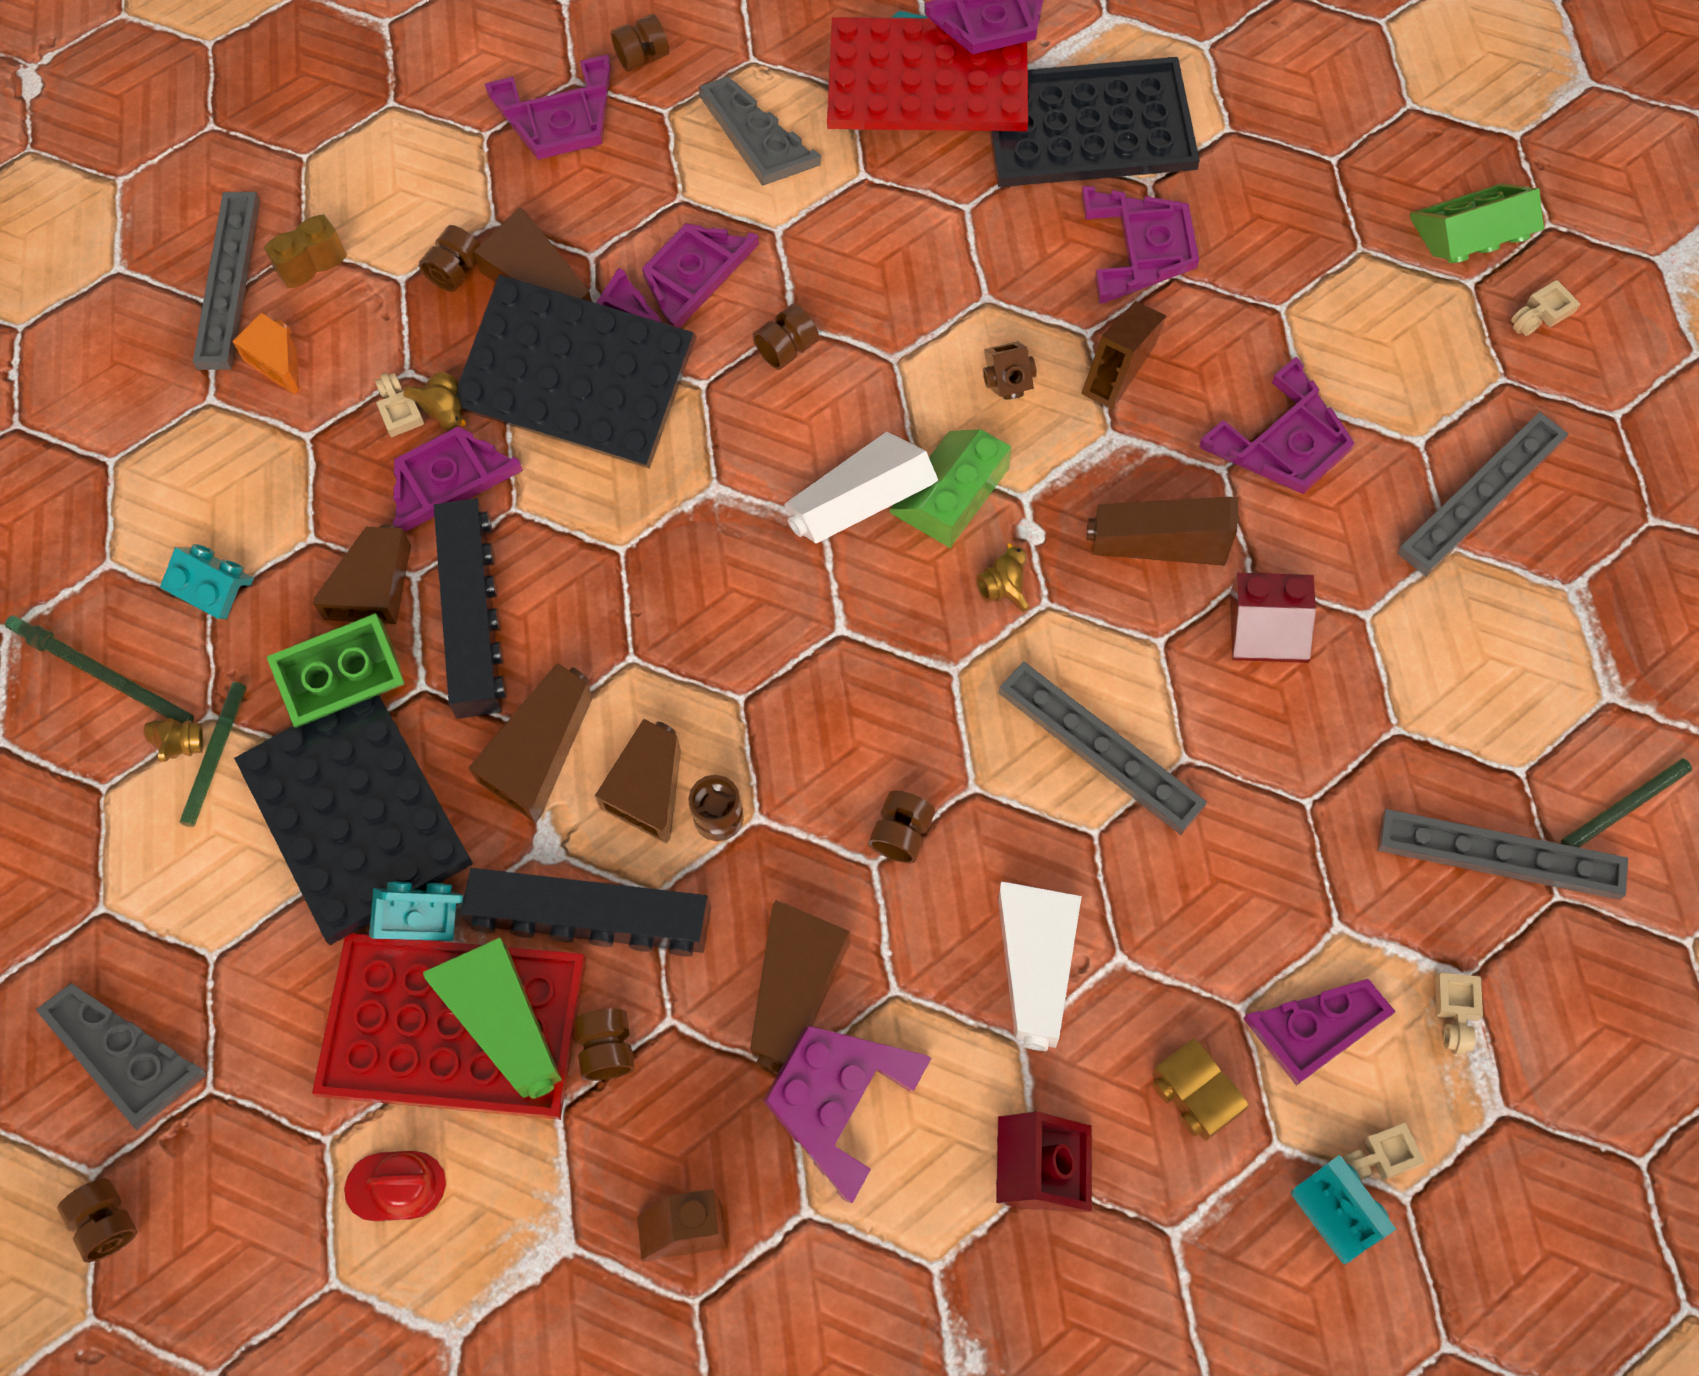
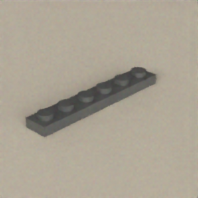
[192,192,260,370]
[1397,412,1569,577]
[999,661,1207,835]
[1377,809,1628,900]

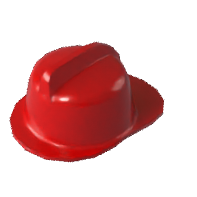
[344,1151,446,1222]

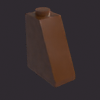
[1081,301,1166,409]
[313,524,411,624]
[595,719,681,844]
[637,1189,727,1262]

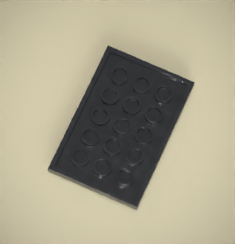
[990,57,1200,187]
[456,275,696,469]
[234,695,473,945]

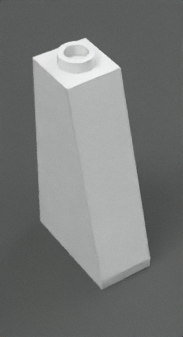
[785,432,938,543]
[998,881,1082,1051]

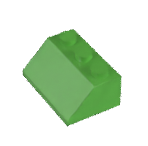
[1410,183,1544,263]
[890,429,1012,548]
[266,613,405,728]

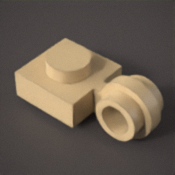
[1511,280,1581,336]
[375,372,424,438]
[1435,972,1483,1055]
[1342,1122,1426,1181]

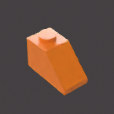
[232,313,299,395]

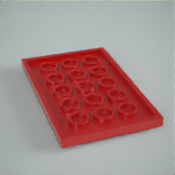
[827,17,1028,131]
[312,933,586,1120]

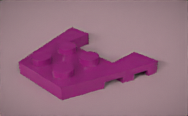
[485,54,611,160]
[1081,186,1199,304]
[1199,357,1355,494]
[763,1026,932,1203]

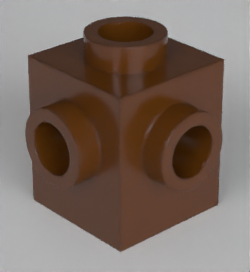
[983,341,1037,400]

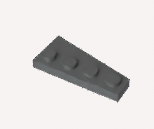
[699,77,821,186]
[36,983,206,1131]

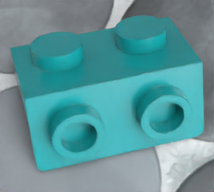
[160,544,254,619]
[369,881,463,941]
[1291,1155,1396,1264]

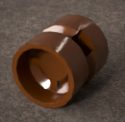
[610,14,669,72]
[419,225,480,292]
[752,304,819,370]
[688,775,744,842]
[868,790,936,864]
[574,1009,635,1081]
[57,1178,137,1263]

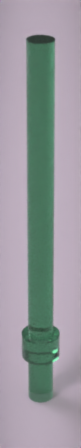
[5,615,194,723]

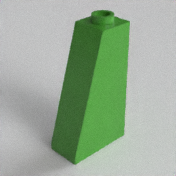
[423,938,562,1098]

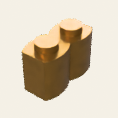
[264,214,347,288]
[1152,1038,1249,1141]

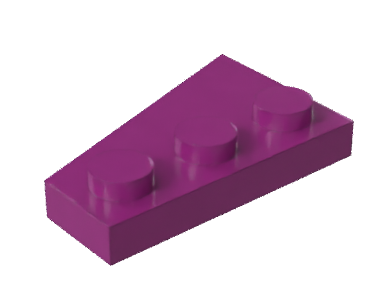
[1243,979,1396,1086]

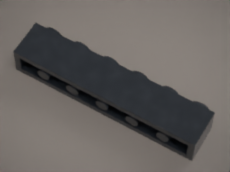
[434,498,507,719]
[460,868,711,957]

